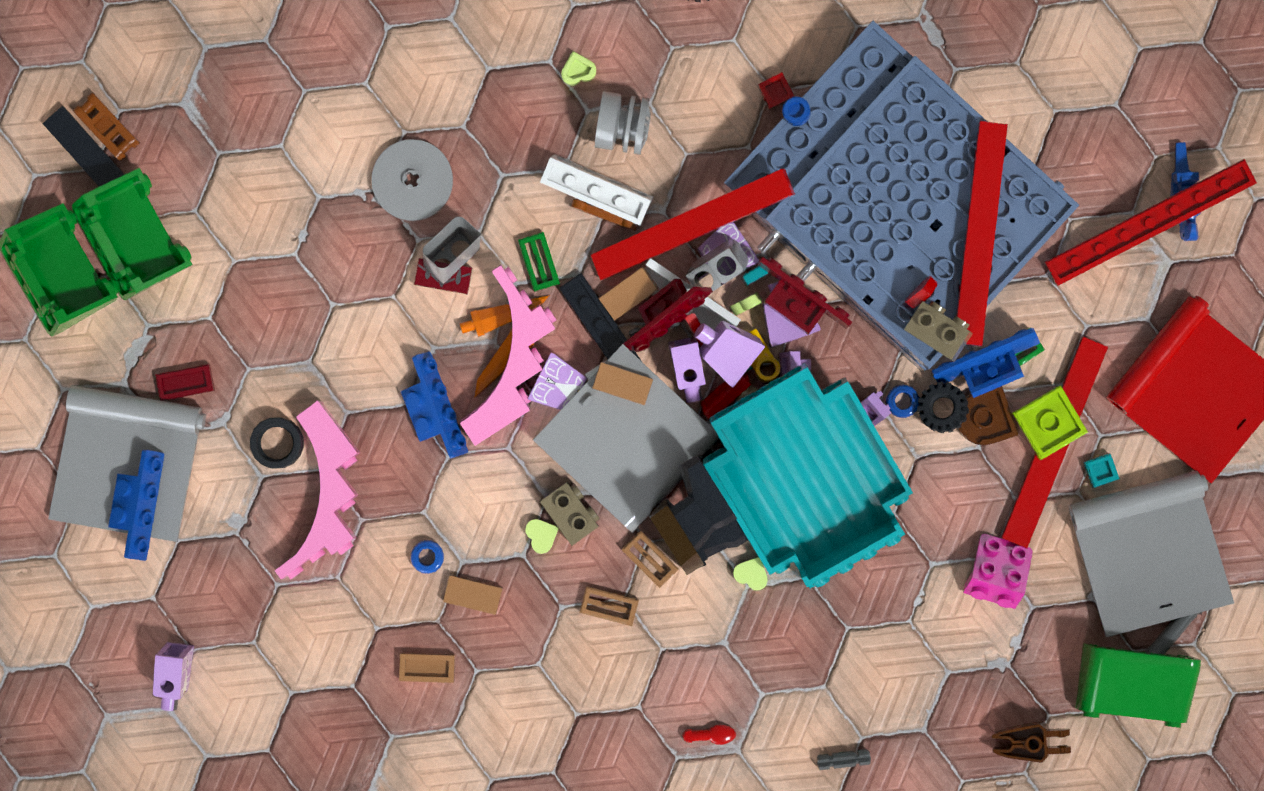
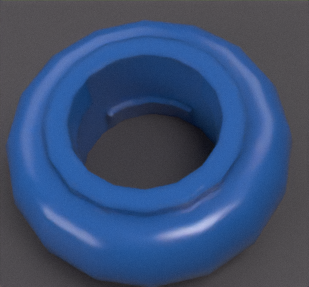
[886,385,919,418]
[410,540,444,574]

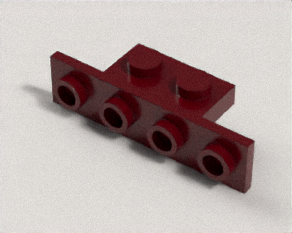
[757,257,852,335]
[623,279,713,352]

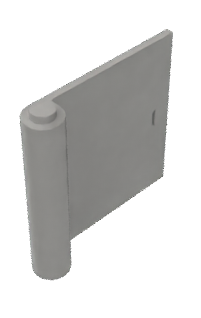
[533,344,720,533]
[48,385,206,542]
[1069,471,1234,637]

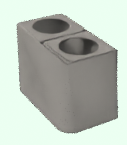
[423,217,481,284]
[686,239,749,291]

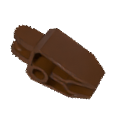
[992,721,1071,763]

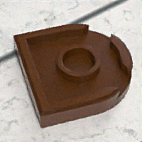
[958,386,1018,445]

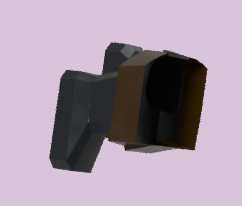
[649,455,748,575]

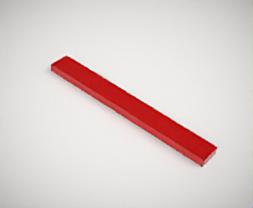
[956,121,1008,346]
[1045,159,1257,286]
[591,169,795,280]
[1001,337,1108,548]

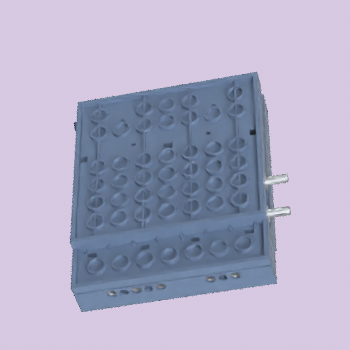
[722,21,1079,372]

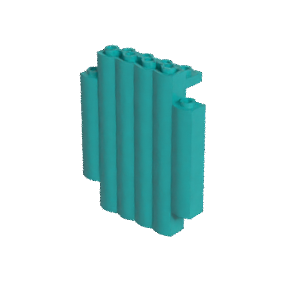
[703,363,913,589]

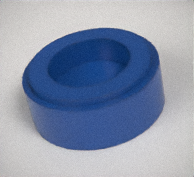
[782,97,811,126]

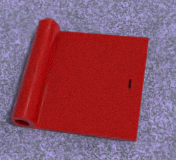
[1106,295,1264,484]

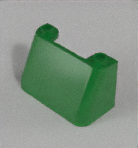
[72,168,193,300]
[0,203,118,336]
[1076,643,1201,728]

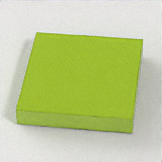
[1012,385,1088,460]

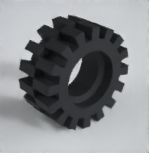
[917,382,969,433]

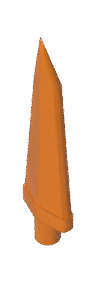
[460,295,550,337]
[474,329,534,398]

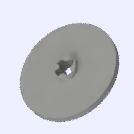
[372,139,453,221]

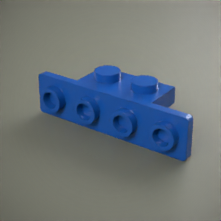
[932,328,1040,398]
[401,352,468,459]
[108,450,164,561]

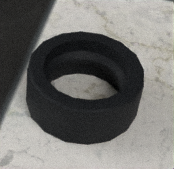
[250,417,304,469]

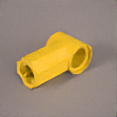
[748,329,780,383]

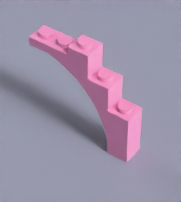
[460,265,556,446]
[275,401,360,580]

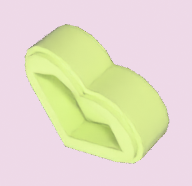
[561,51,596,86]
[730,292,762,315]
[525,519,559,554]
[733,557,768,590]

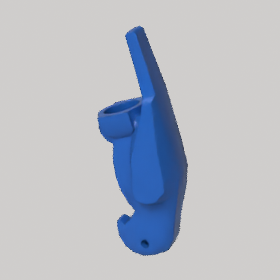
[1170,142,1201,241]

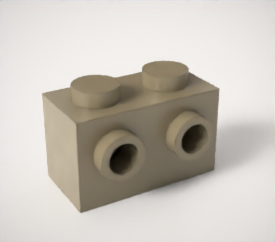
[904,301,972,362]
[540,482,600,546]

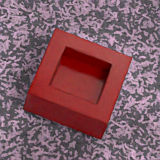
[758,72,794,110]

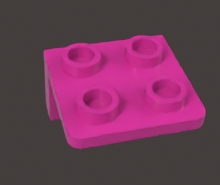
[963,534,1033,609]

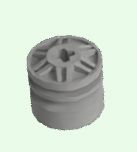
[595,91,651,155]

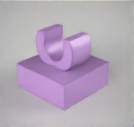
[779,351,811,377]
[860,391,891,426]

